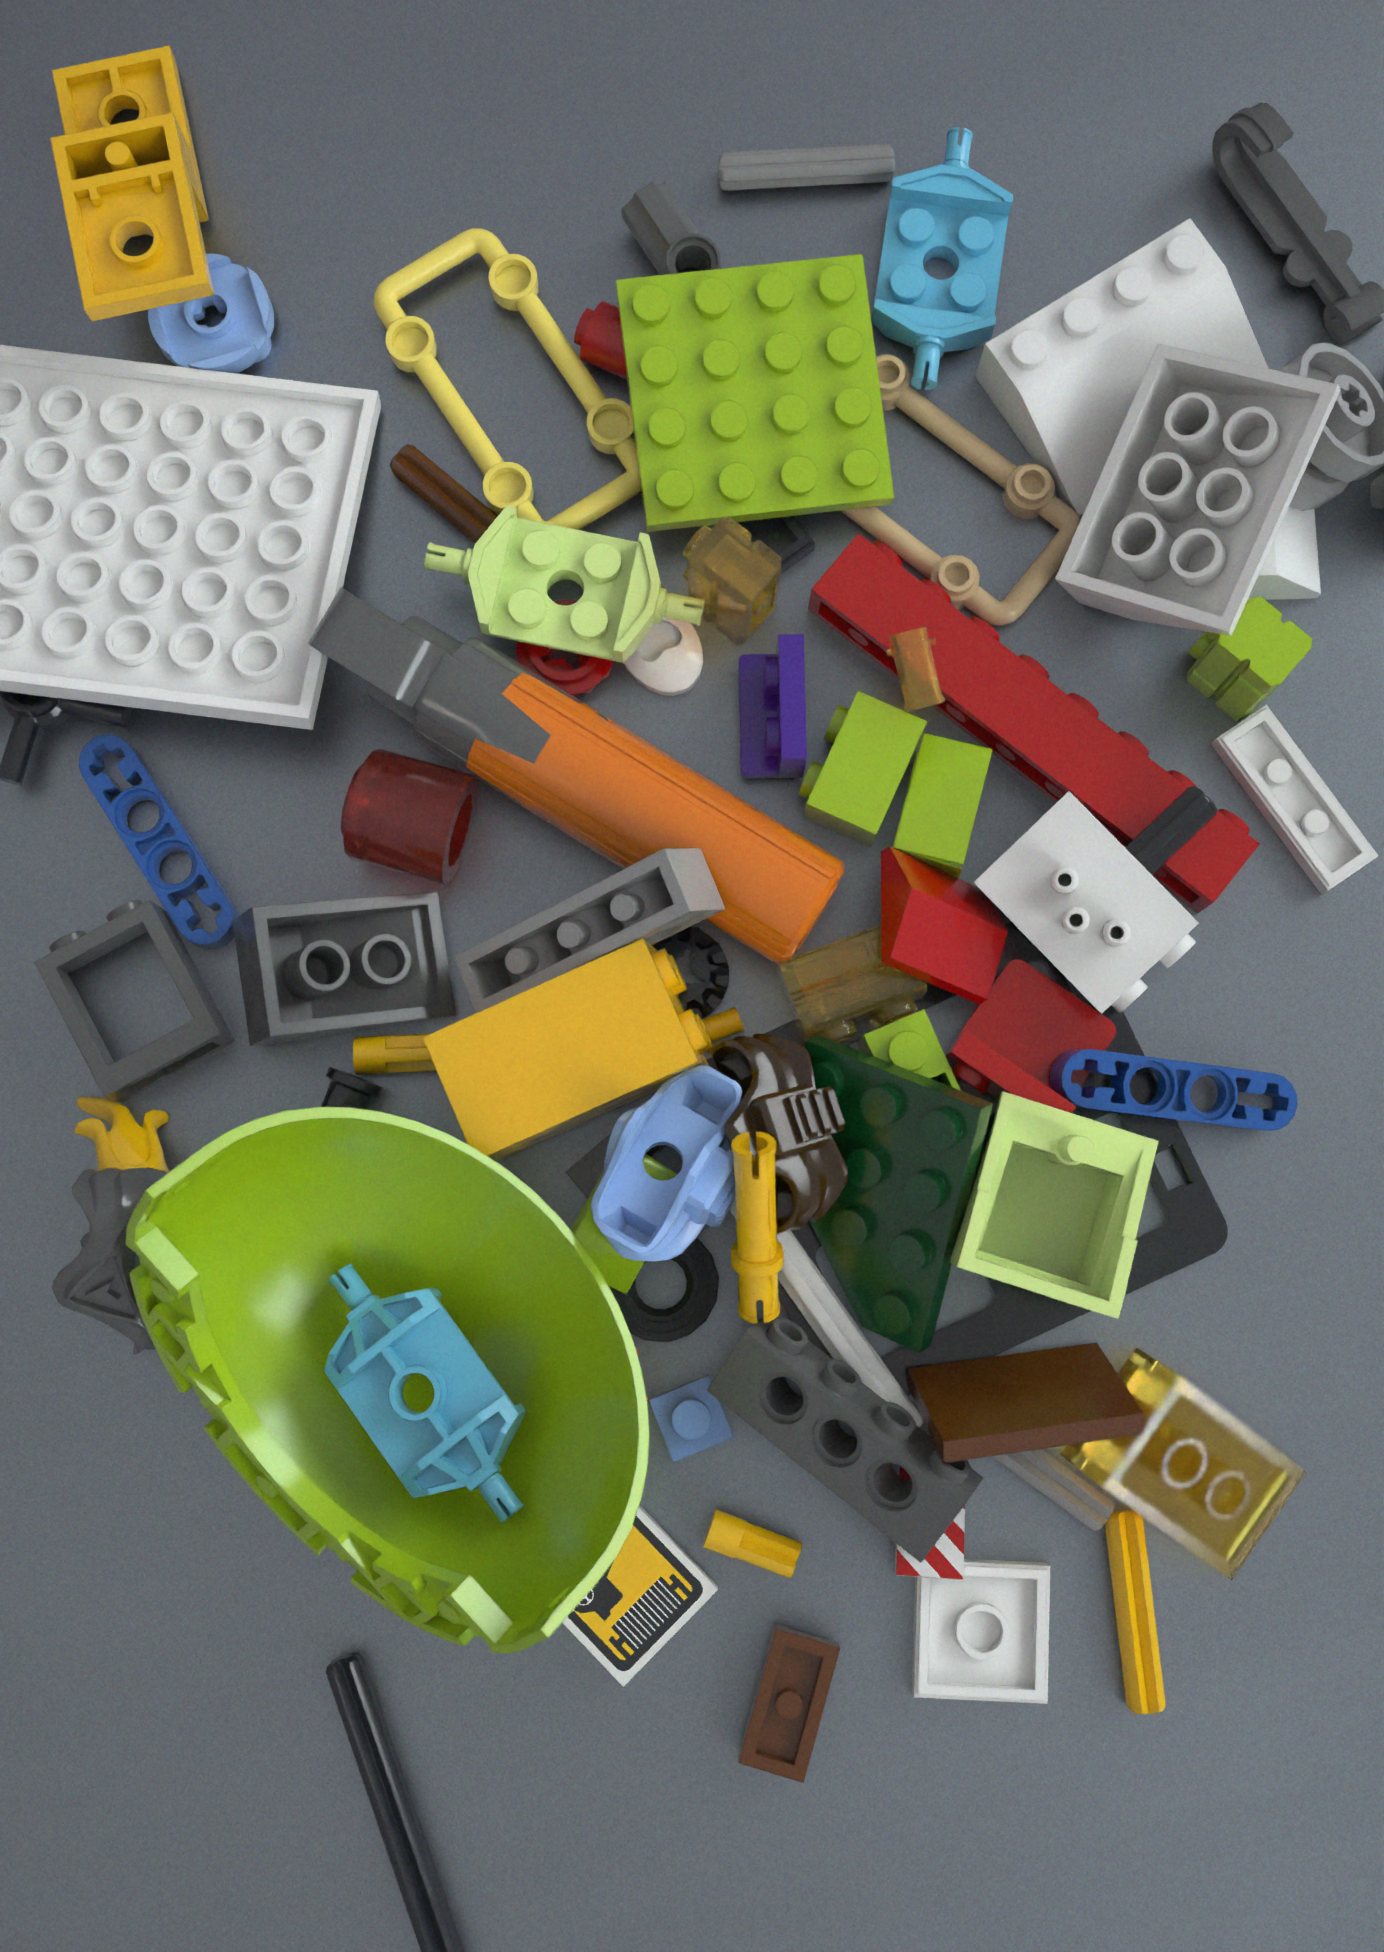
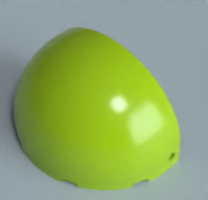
[126,1107,649,1654]

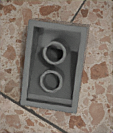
[232,891,456,1046]

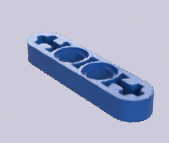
[79,735,239,949]
[1050,1049,1298,1131]

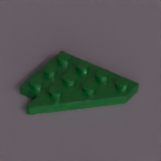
[804,1035,993,1353]

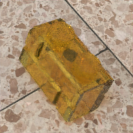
[683,516,782,646]
[777,924,928,1042]

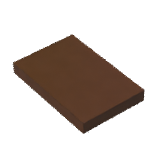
[908,1342,1144,1463]

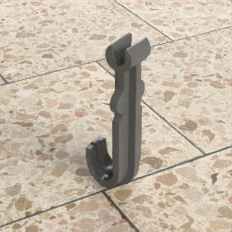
[1212,102,1384,345]

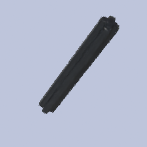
[326,1652,464,1952]

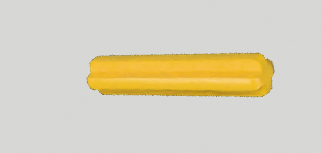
[1105,1509,1166,1715]

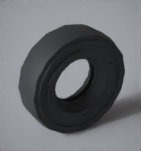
[609,1237,719,1342]

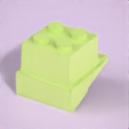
[950,1091,1158,1319]

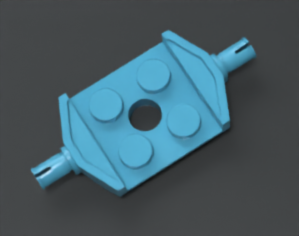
[871,127,1014,390]
[324,1263,527,1524]

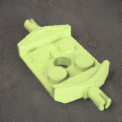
[424,505,705,663]

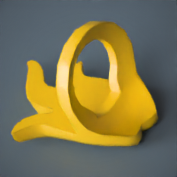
[74,1096,170,1173]

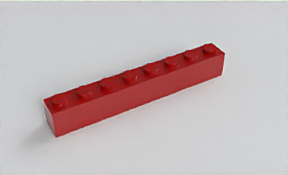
[808,533,1260,914]

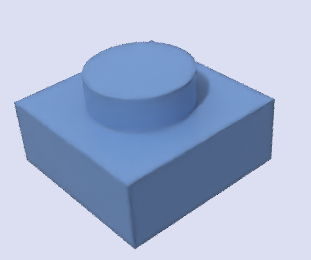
[649,1374,734,1462]

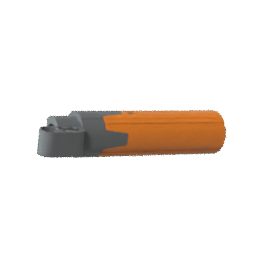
[307,587,845,966]

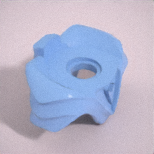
[591,1065,742,1261]

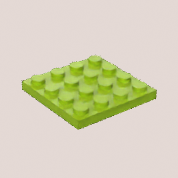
[616,254,894,532]

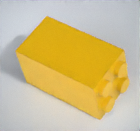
[423,938,713,1161]

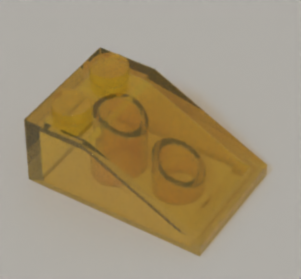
[1060,1347,1307,1580]

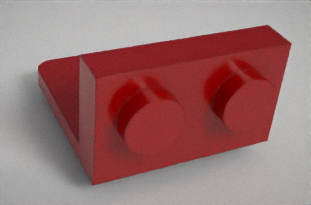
[945,959,1116,1113]

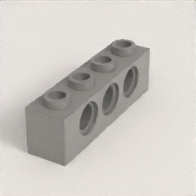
[454,848,725,1013]

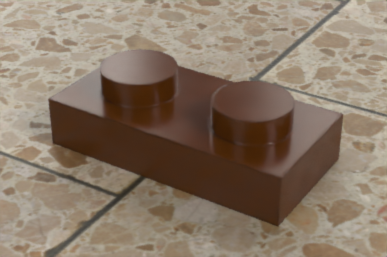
[738,1624,840,1783]

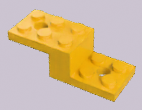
[50,45,214,321]

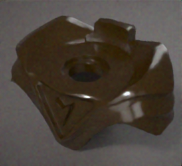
[708,1034,848,1235]

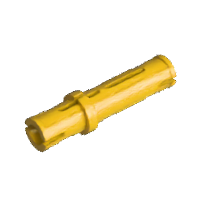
[731,1132,784,1324]

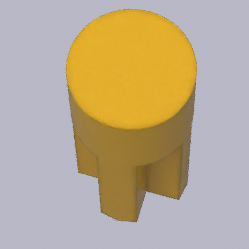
[353,1033,437,1075]
[702,1509,803,1578]

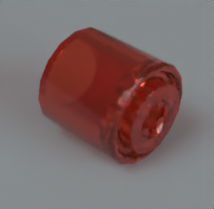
[341,749,478,886]

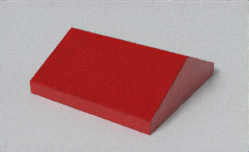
[881,846,1008,1004]

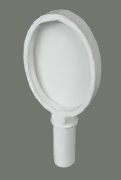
[623,616,703,696]

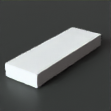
[1211,705,1378,895]

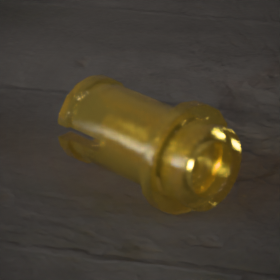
[886,626,945,711]

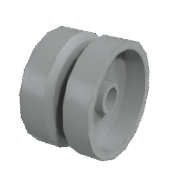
[1280,342,1384,511]

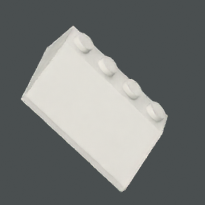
[975,218,1269,519]
[1055,343,1341,636]

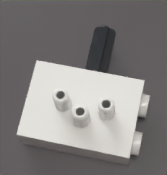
[974,786,1218,1014]

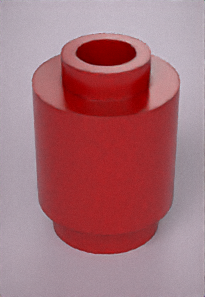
[574,301,627,379]

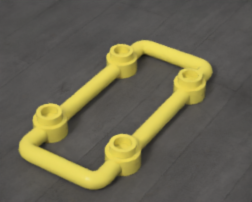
[374,228,641,530]

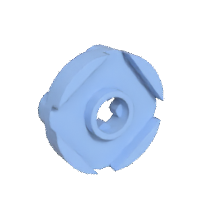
[148,253,274,374]

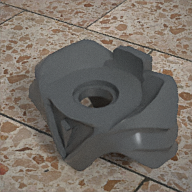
[52,1168,168,1355]

